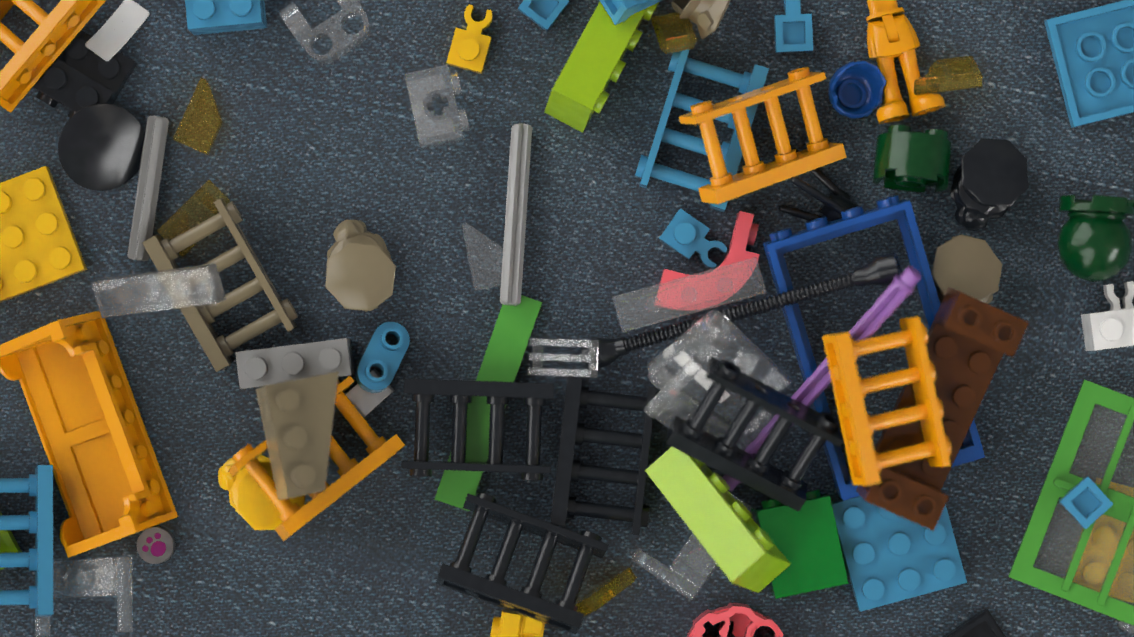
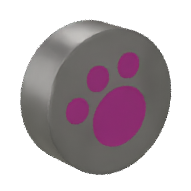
[137,526,175,564]

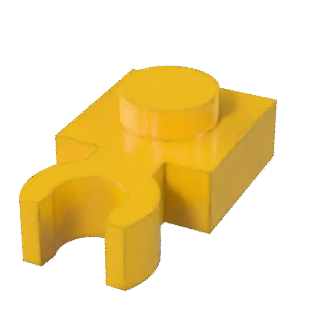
[446,4,493,74]

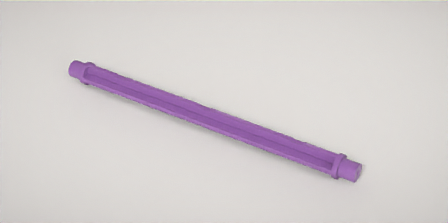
[722,266,922,491]

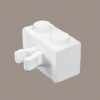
[1081,281,1134,351]

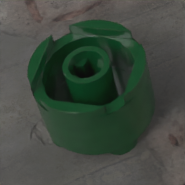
[873,125,951,193]

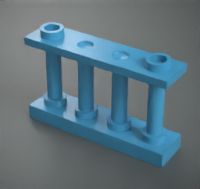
[635,42,769,212]
[0,465,53,617]

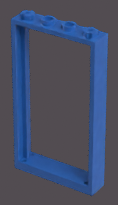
[762,195,985,501]

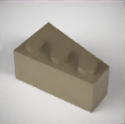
[256,371,339,500]

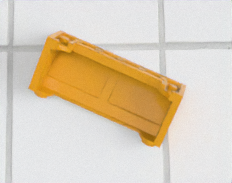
[0,310,178,558]

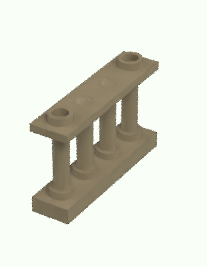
[142,198,298,372]

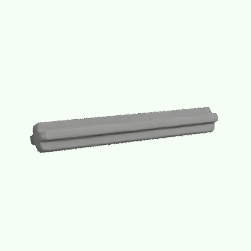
[500,123,532,306]

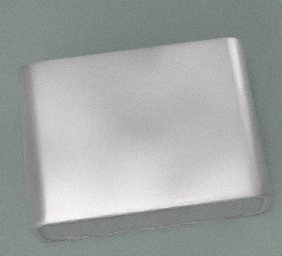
[346,369,395,418]

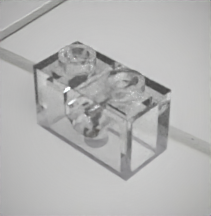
[404,64,470,149]

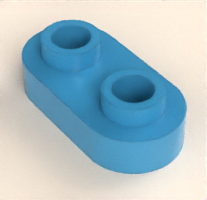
[355,322,410,393]

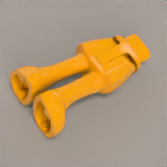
[866,0,945,124]

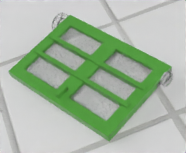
[1008,379,1134,634]

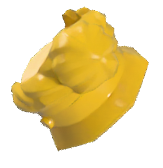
[218,455,306,530]

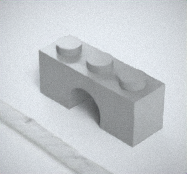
[235,338,355,389]

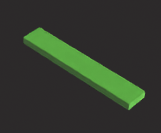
[435,295,542,511]

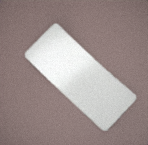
[85,0,150,61]

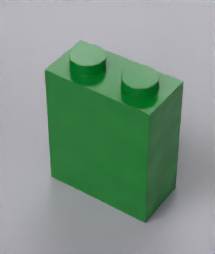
[755,489,848,599]

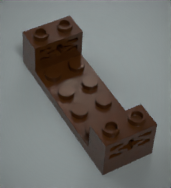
[856,287,1029,531]

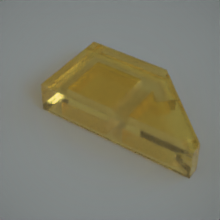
[914,56,983,95]
[173,77,223,155]
[575,567,636,617]

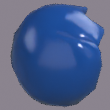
[828,61,886,119]

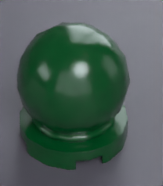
[1057,195,1134,282]

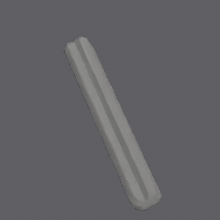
[127,116,169,261]

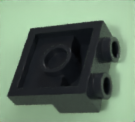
[33,30,137,118]

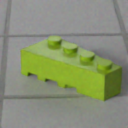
[544,2,659,133]
[645,446,791,593]

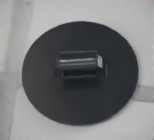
[58,103,145,191]

